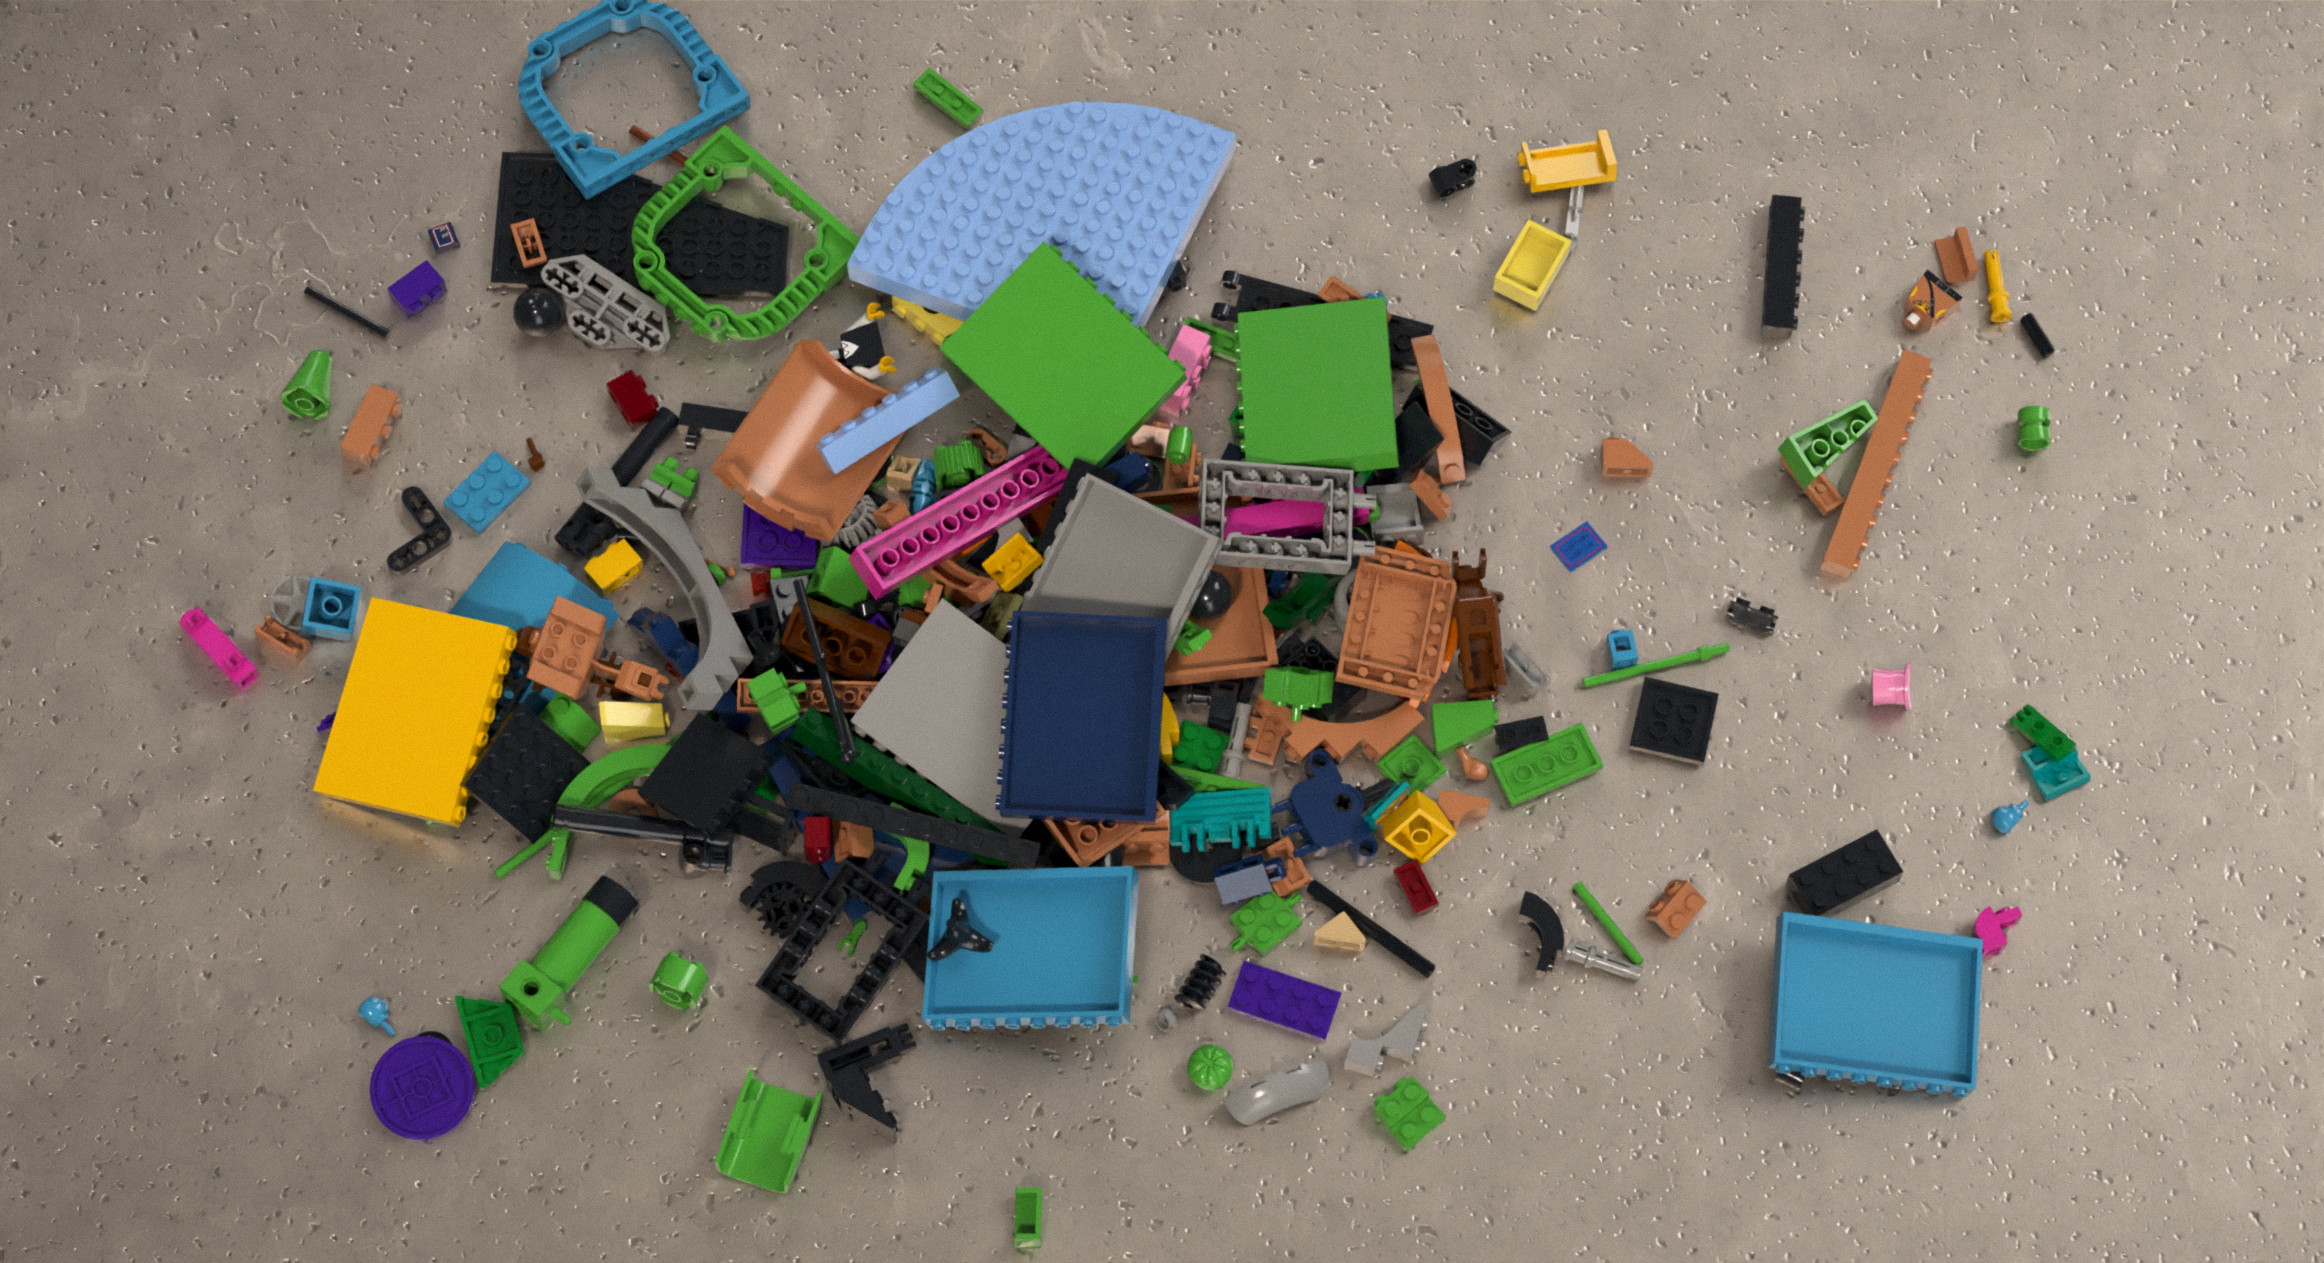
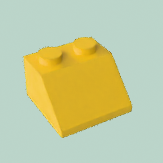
[1382,790,1457,866]

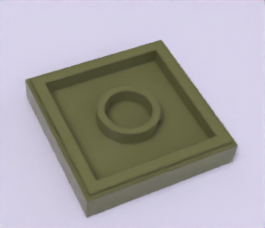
[980,592,1025,642]

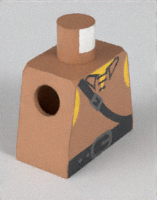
[1904,269,1963,330]

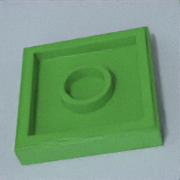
[1376,734,1448,800]

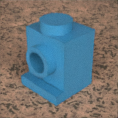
[1606,629,1638,671]

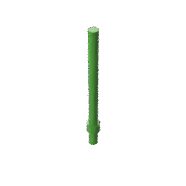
[1582,642,1730,688]

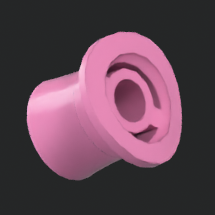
[1871,663,1911,711]

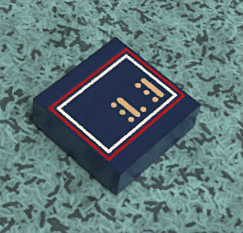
[428,222,460,254]

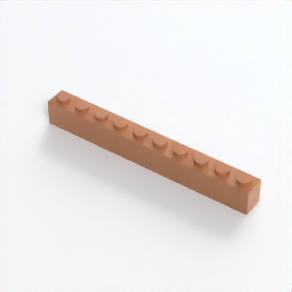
[1820,349,1933,579]

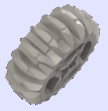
[820,494,879,551]

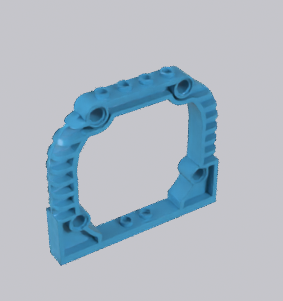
[518,0,750,200]

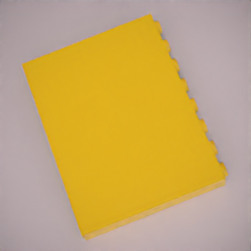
[313,597,517,828]

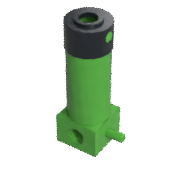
[499,875,641,1032]

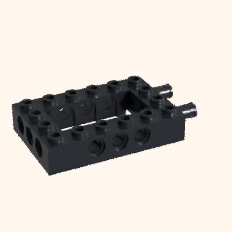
[755,849,930,1046]

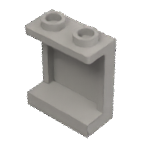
[1366,482,1424,548]

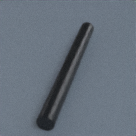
[304,285,392,339]

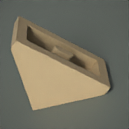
[886,454,921,495]
[1313,911,1366,951]

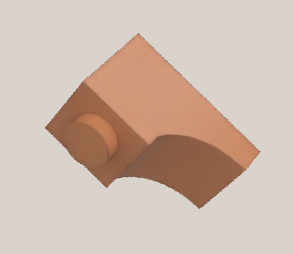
[1437,789,1490,831]

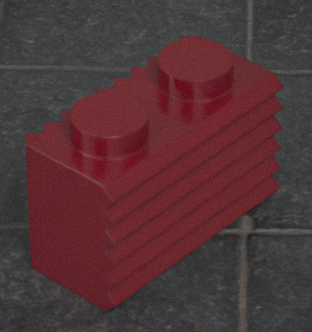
[606,370,659,430]
[803,817,831,864]

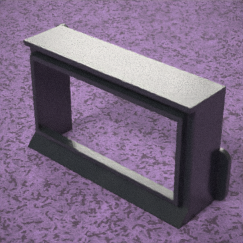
[726,792,797,856]

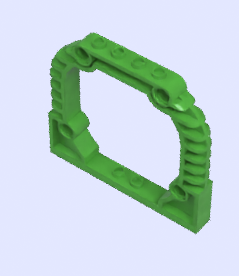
[632,125,860,344]

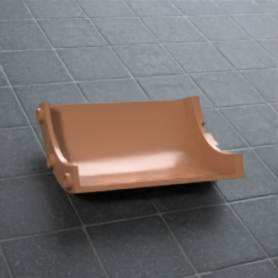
[710,339,906,541]

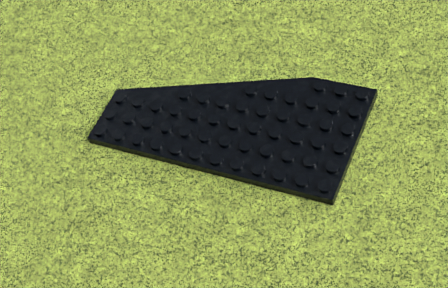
[491,152,789,297]

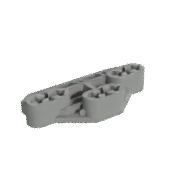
[541,254,671,356]

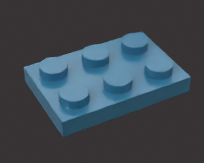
[443,450,531,536]

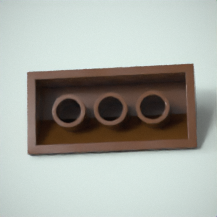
[779,597,893,682]

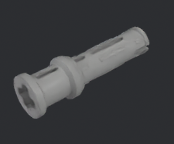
[1218,703,1252,780]
[1564,938,1643,982]

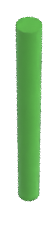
[1573,881,1644,966]

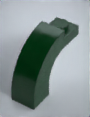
[1262,572,1342,631]

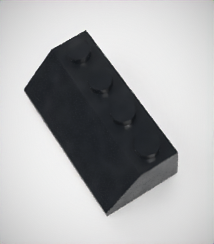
[1402,383,1512,466]

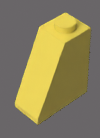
[599,701,670,744]

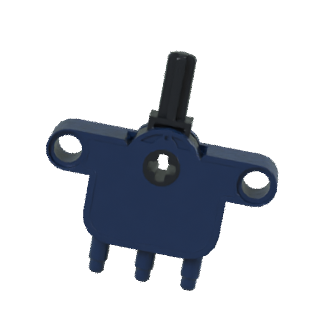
[1272,749,1395,866]

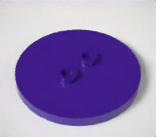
[370,1036,475,1141]

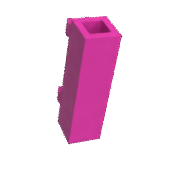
[179,606,260,693]

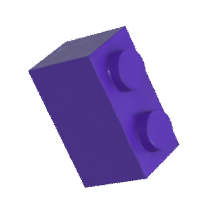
[387,260,447,319]

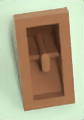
[510,218,548,268]

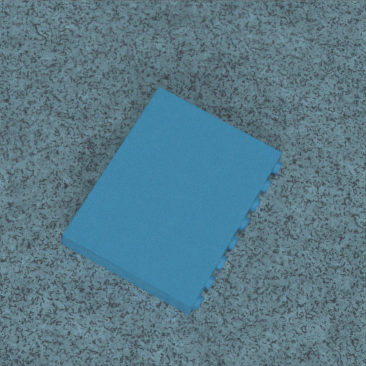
[922,866,1139,1030]
[1768,911,1983,1097]

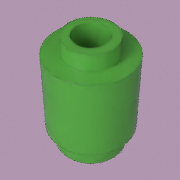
[1165,426,1193,465]

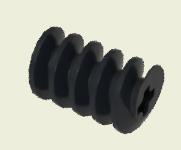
[1174,954,1227,1011]

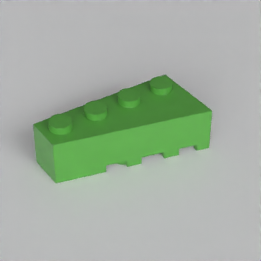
[1778,399,1878,490]

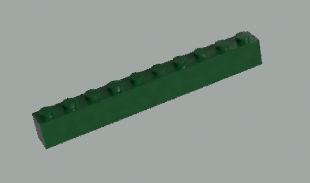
[792,706,1014,870]

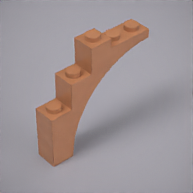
[1255,692,1425,765]

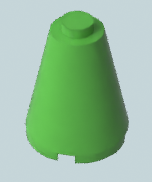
[281,350,333,420]

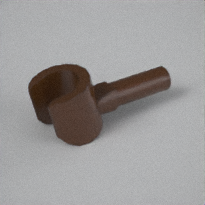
[526,438,545,472]

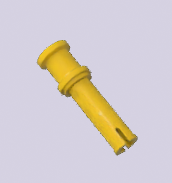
[1983,250,2013,323]

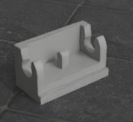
[1503,641,1551,698]

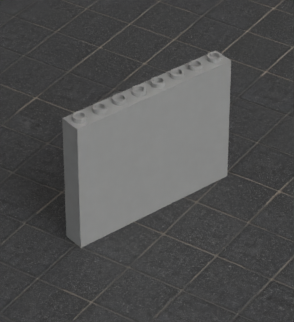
[1005,473,1225,663]
[850,598,1034,838]

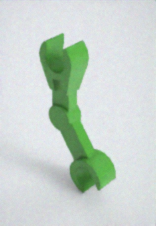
[838,920,867,958]

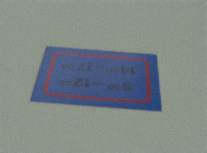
[1550,521,1608,572]

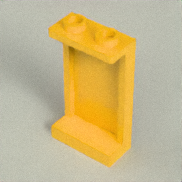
[1517,129,1617,193]

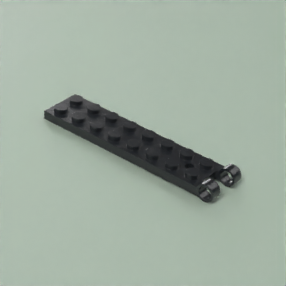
[1211,270,1434,371]

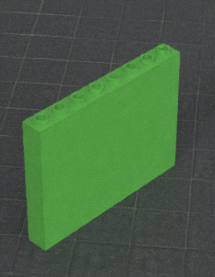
[939,241,1188,471]
[1234,297,1399,472]

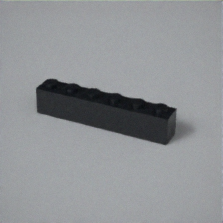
[1761,195,1805,339]

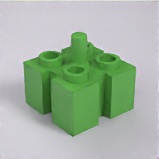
[1263,666,1334,722]
[746,668,807,736]

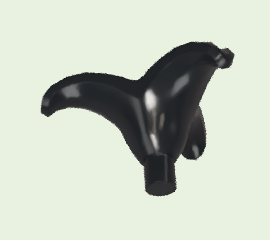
[927,898,994,961]

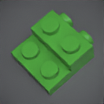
[1373,1076,1446,1152]

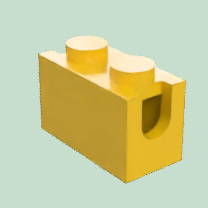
[584,539,644,598]

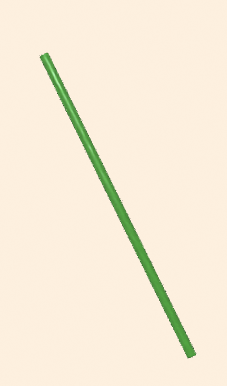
[493,712,715,879]

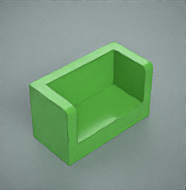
[1014,1187,1042,1247]

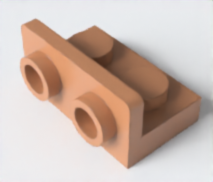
[1126,420,1172,459]
[1120,830,1170,866]

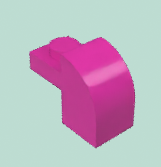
[1971,906,2022,958]

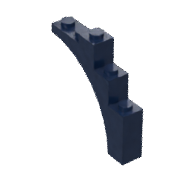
[626,607,751,733]

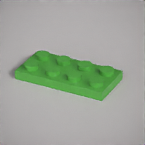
[1490,722,1603,808]

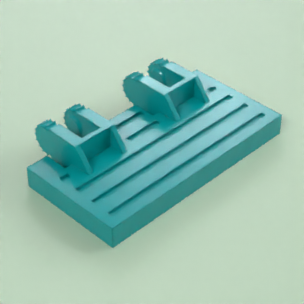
[1169,787,1272,853]

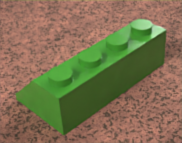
[538,692,601,754]

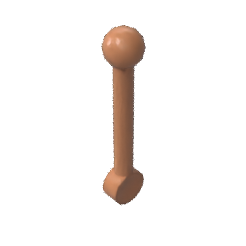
[703,557,737,577]

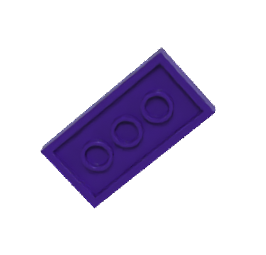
[1227,961,1341,1042]

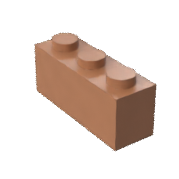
[340,384,403,467]

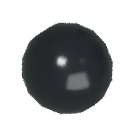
[513,287,563,338]
[1189,570,1233,622]

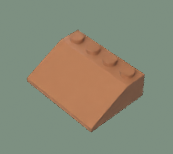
[1042,800,1166,868]

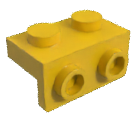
[982,532,1044,593]

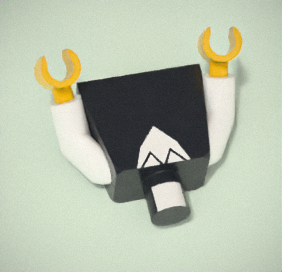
[828,302,896,381]

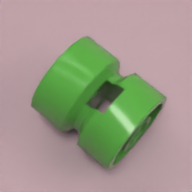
[2018,405,2051,450]

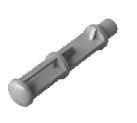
[1563,185,1585,252]

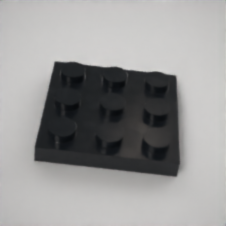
[1629,677,1719,766]

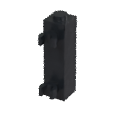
[678,402,749,451]

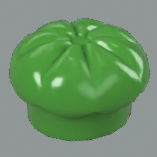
[1187,1044,1234,1090]

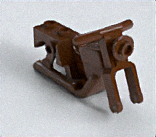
[1451,548,1507,701]

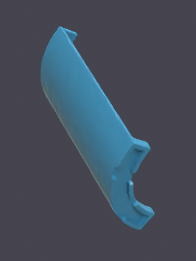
[448,541,620,743]

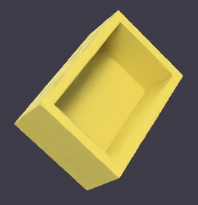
[1493,219,1572,311]

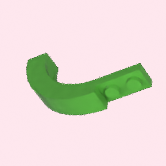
[545,745,672,880]

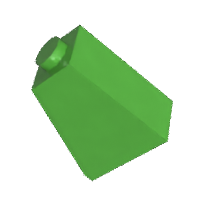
[1430,700,1499,760]

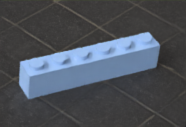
[814,367,960,474]

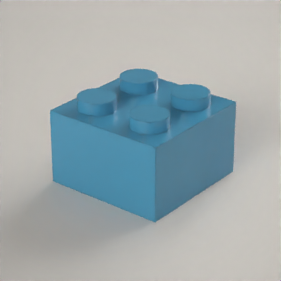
[299,577,361,642]

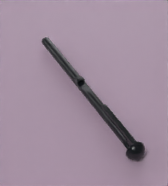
[793,579,857,765]

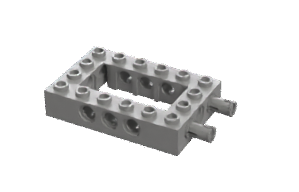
[1198,458,1376,575]

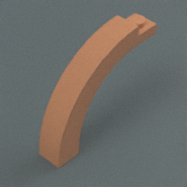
[1411,334,1466,484]
[872,500,999,607]

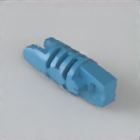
[909,459,936,516]

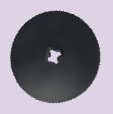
[1169,830,1245,884]

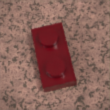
[1393,859,1439,917]

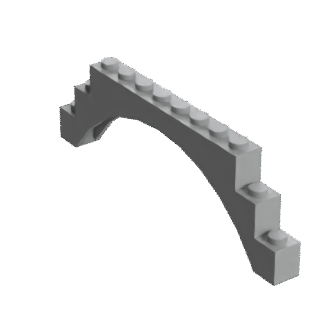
[576,467,754,711]

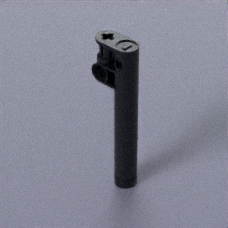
[554,407,679,560]
[552,803,734,876]

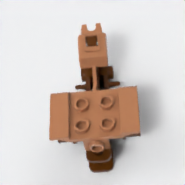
[513,595,669,701]

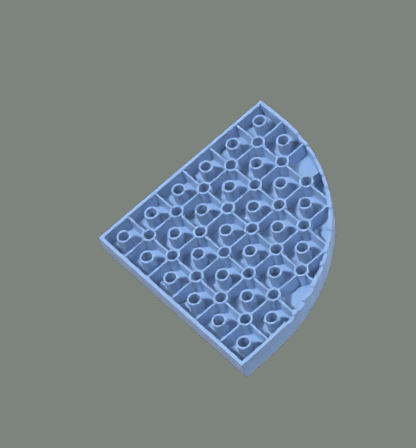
[847,101,1236,329]

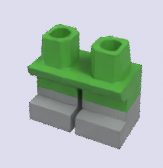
[640,456,700,517]

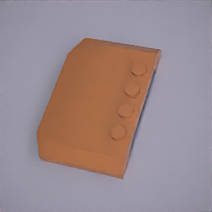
[1335,545,1457,701]

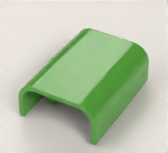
[715,1069,823,1194]

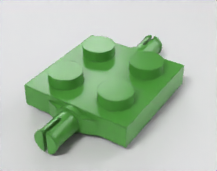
[1229,890,1302,956]

